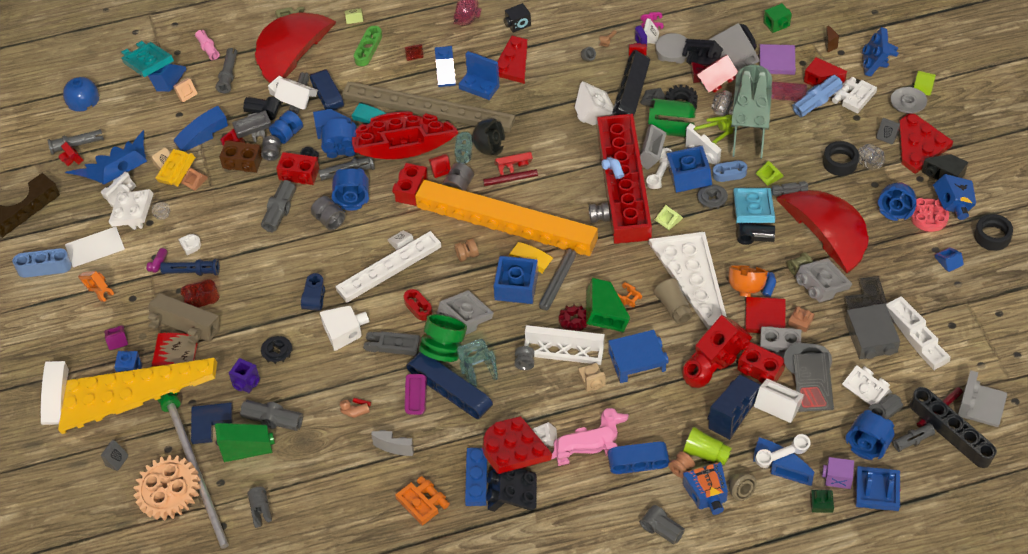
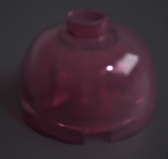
[453,0,481,26]

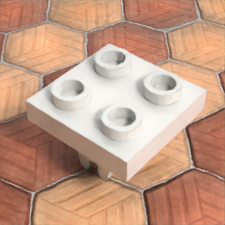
[109,189,153,230]

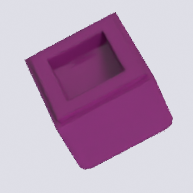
[104,325,128,350]

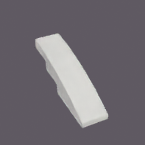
[886,296,950,370]

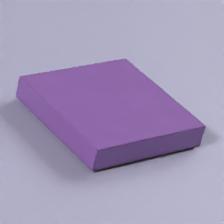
[760,44,796,75]

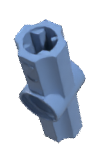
[792,74,843,117]

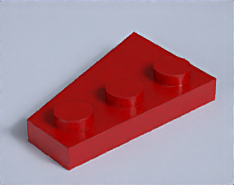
[497,36,528,84]

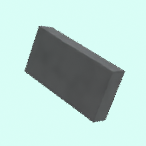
[232,110,271,138]

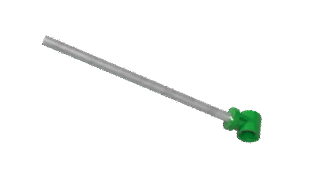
[158,392,229,549]

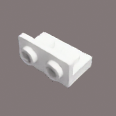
[842,365,892,405]

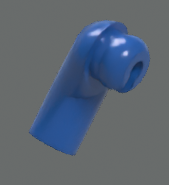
[762,272,776,297]

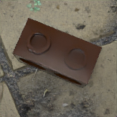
[219,141,262,173]

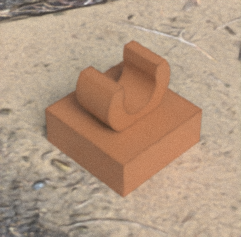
[788,306,815,332]

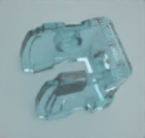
[457,339,498,387]

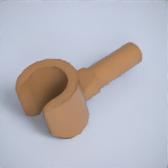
[599,30,617,47]

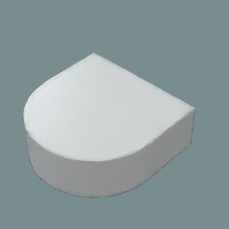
[178,234,201,255]

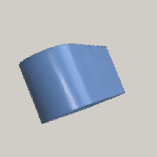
[12,248,72,278]

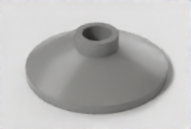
[891,87,927,113]

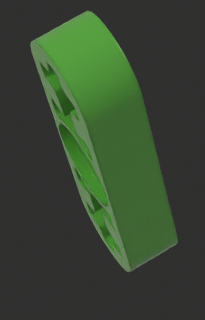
[354,26,382,66]

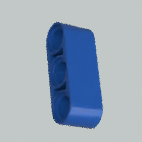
[607,442,670,474]

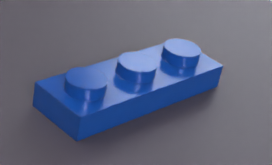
[465,448,488,506]

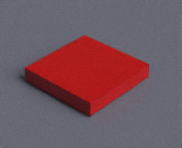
[745,297,786,333]

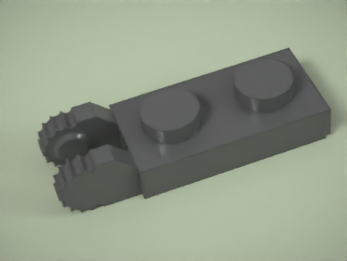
[363,331,420,356]

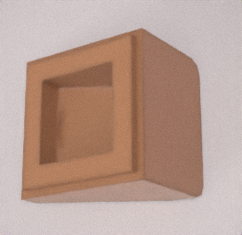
[180,168,208,191]

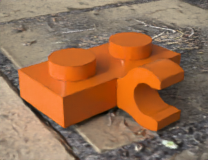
[78,271,114,302]

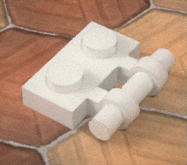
[832,77,877,114]

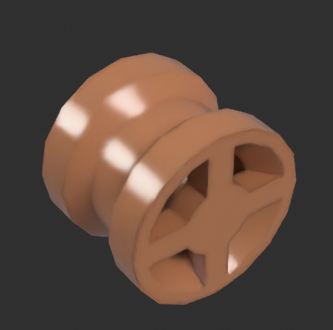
[668,452,695,478]

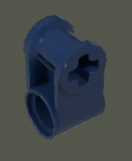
[301,273,325,311]

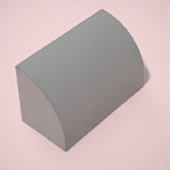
[640,124,666,170]

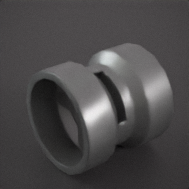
[261,136,281,161]
[589,202,610,223]

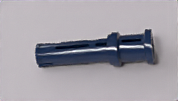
[160,258,220,276]

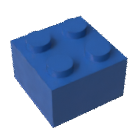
[667,145,712,193]
[494,256,538,304]

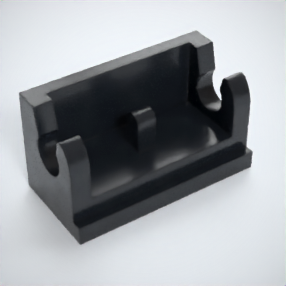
[682,39,723,66]

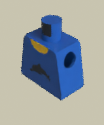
[933,174,976,220]

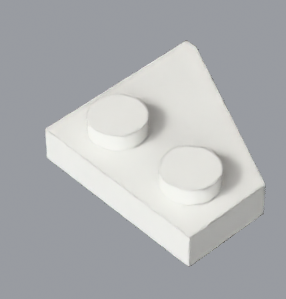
[686,123,721,165]

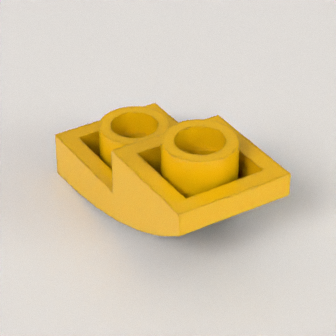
[508,242,553,273]

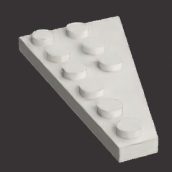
[649,232,727,330]

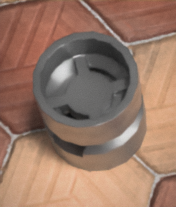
[442,163,474,191]
[311,196,346,230]

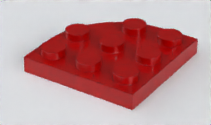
[482,416,552,474]

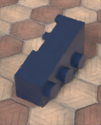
[707,374,761,440]

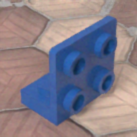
[459,51,500,100]

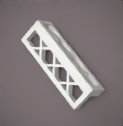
[524,325,604,365]

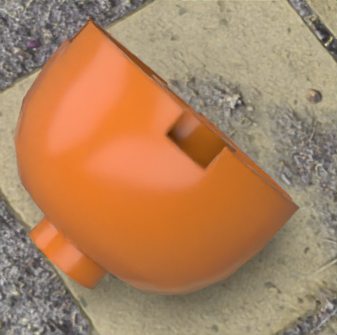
[728,265,768,297]

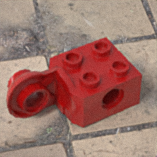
[682,315,752,388]

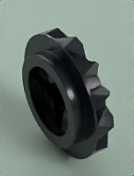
[261,336,293,364]

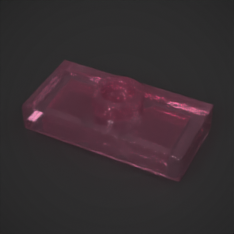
[771,82,807,101]

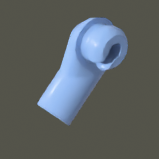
[601,157,624,179]

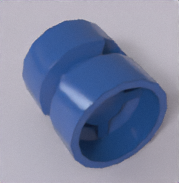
[269,110,303,144]

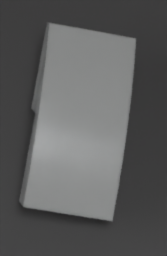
[371,430,414,456]

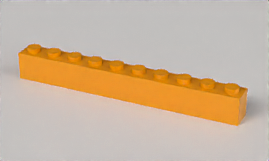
[415,180,598,256]

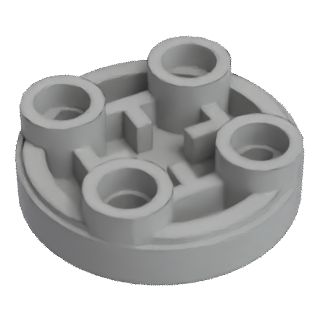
[656,33,689,64]

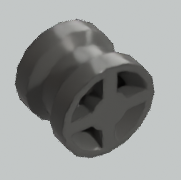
[515,346,535,370]

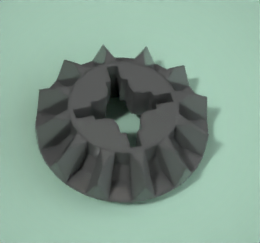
[698,185,728,210]

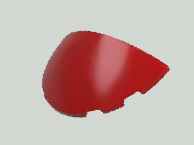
[255,13,336,83]
[352,111,458,159]
[776,190,869,273]

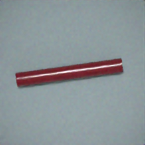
[483,169,538,187]
[917,387,963,428]

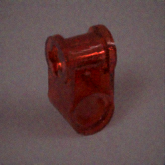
[180,279,220,308]

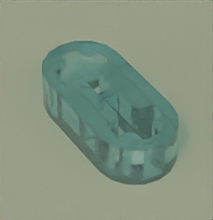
[455,132,473,164]

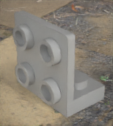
[958,370,1007,427]

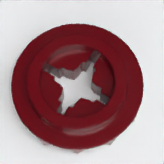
[559,304,588,331]

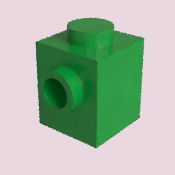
[763,3,792,33]

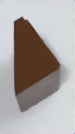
[825,25,839,52]

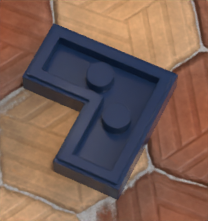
[191,402,233,444]

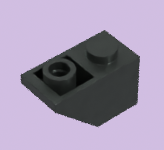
[922,154,968,180]

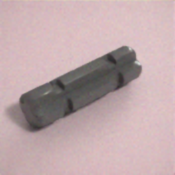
[771,181,808,196]

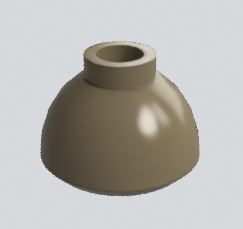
[728,473,757,501]

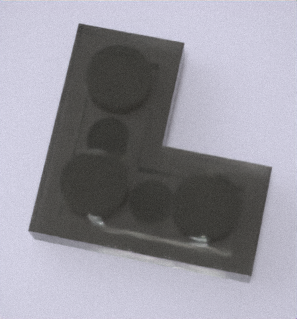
[844,276,887,310]

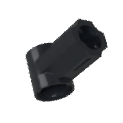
[243,97,281,120]
[737,223,775,245]

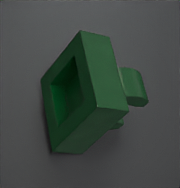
[811,490,834,513]

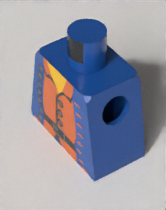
[682,462,728,515]

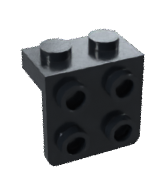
[486,468,537,512]

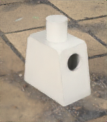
[320,306,369,351]

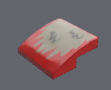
[151,333,197,367]

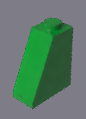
[586,278,630,332]
[215,423,275,462]

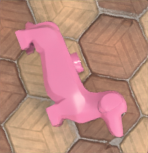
[551,408,629,466]

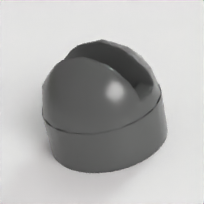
[581,47,596,61]

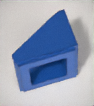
[935,247,964,272]

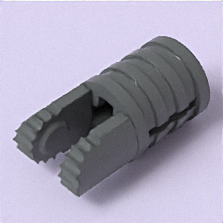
[247,487,272,528]

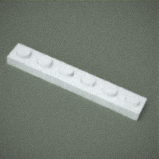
[336,231,441,303]

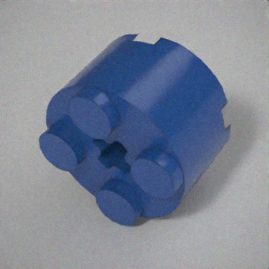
[321,118,357,158]
[332,168,369,211]
[846,410,894,460]

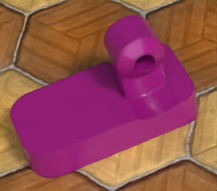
[405,374,427,415]

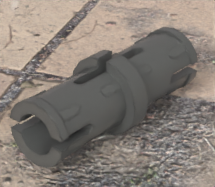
[893,423,935,452]

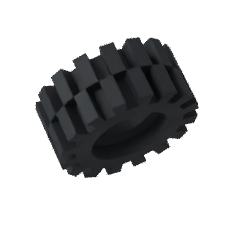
[665,85,698,118]

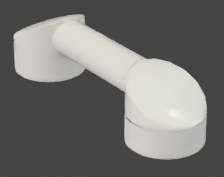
[646,148,672,189]
[755,434,810,468]

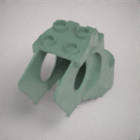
[731,65,772,159]

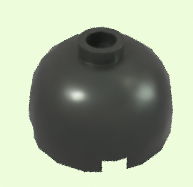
[471,119,505,155]

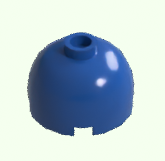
[63,77,100,112]
[878,183,917,221]

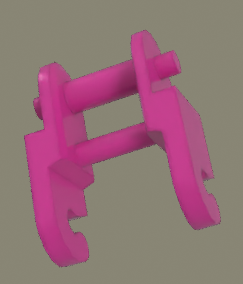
[641,12,664,29]

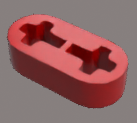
[404,289,432,321]

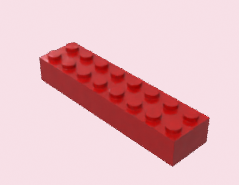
[597,114,652,244]

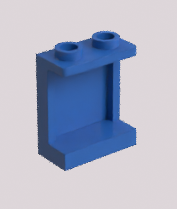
[608,330,669,383]

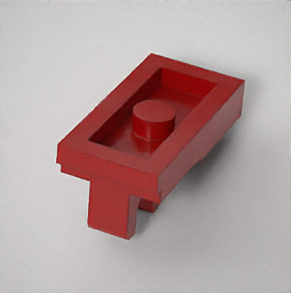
[494,152,533,176]

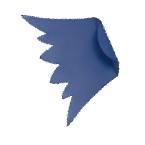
[65,130,147,185]

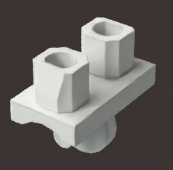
[101,172,136,207]

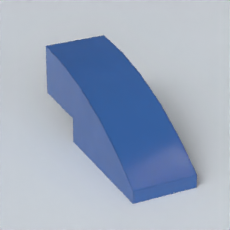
[174,106,228,152]
[753,437,815,486]

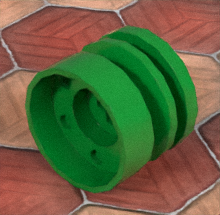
[419,314,467,362]

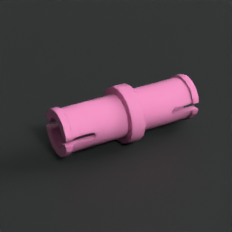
[195,30,220,60]

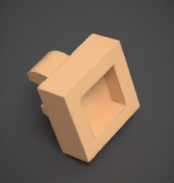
[173,78,198,102]

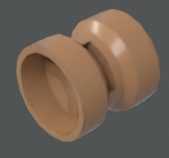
[454,238,479,262]

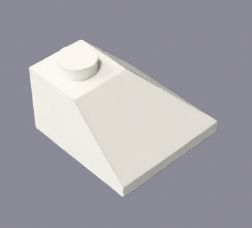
[575,81,614,125]

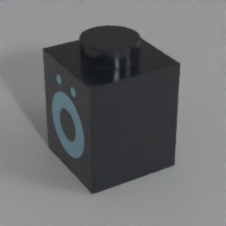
[504,3,531,33]

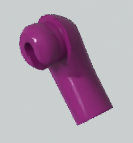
[146,248,167,273]

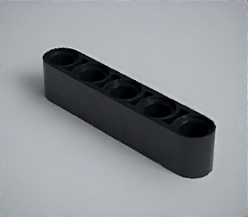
[612,50,650,117]
[909,387,997,468]

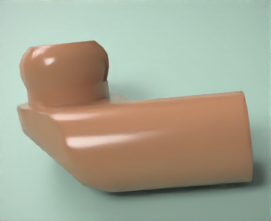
[339,400,370,418]

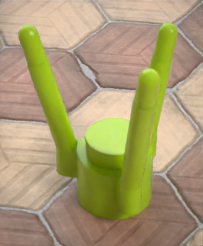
[694,114,735,144]

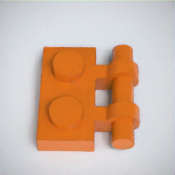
[395,476,450,526]

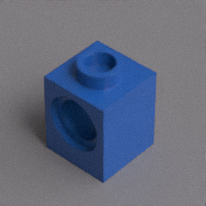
[114,351,142,373]

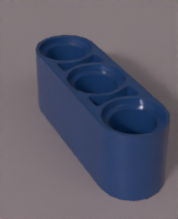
[309,69,344,110]

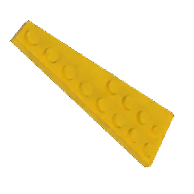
[58,358,217,434]

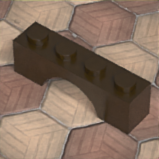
[0,173,60,238]

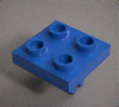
[862,27,899,77]
[856,466,900,511]

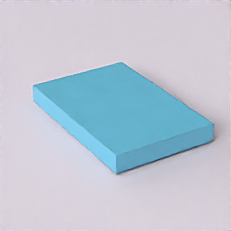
[733,188,775,223]

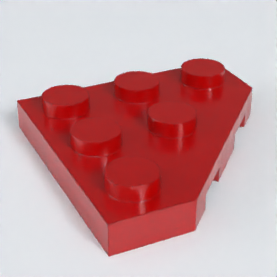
[899,113,953,174]

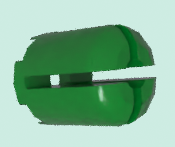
[648,98,696,137]

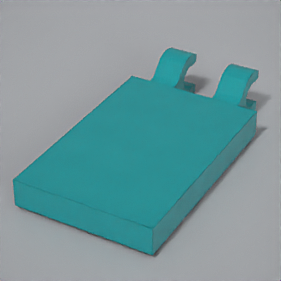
[121,41,174,77]

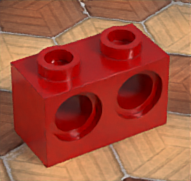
[276,152,320,185]
[392,163,428,206]
[738,342,785,384]

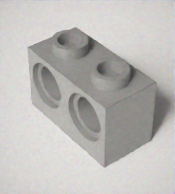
[760,326,802,358]

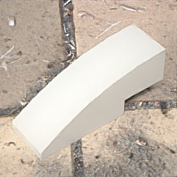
[41,361,69,425]

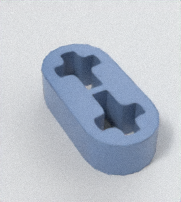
[712,161,747,182]

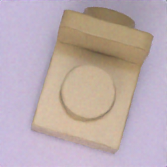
[578,363,606,392]

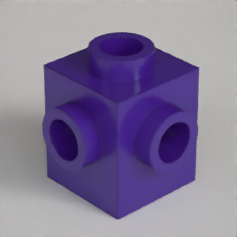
[229,358,260,393]

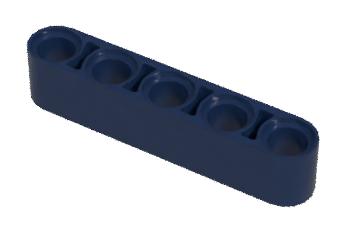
[406,352,493,419]

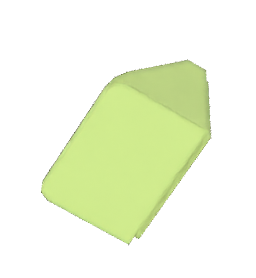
[345,8,363,24]
[654,205,683,230]

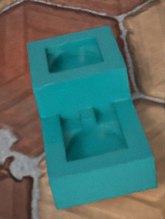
[352,103,387,124]

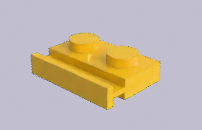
[155,149,196,187]

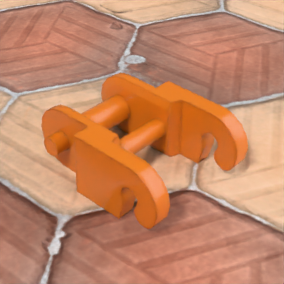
[618,282,642,307]

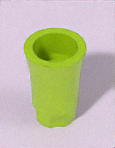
[683,427,732,465]

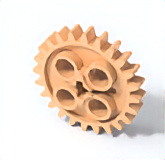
[134,455,201,520]

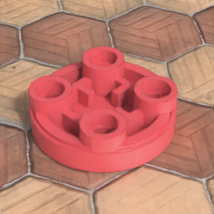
[910,198,949,232]

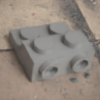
[795,258,852,303]
[437,290,494,335]

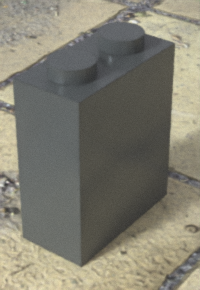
[845,303,900,360]

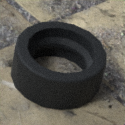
[823,141,859,176]
[974,214,1013,251]

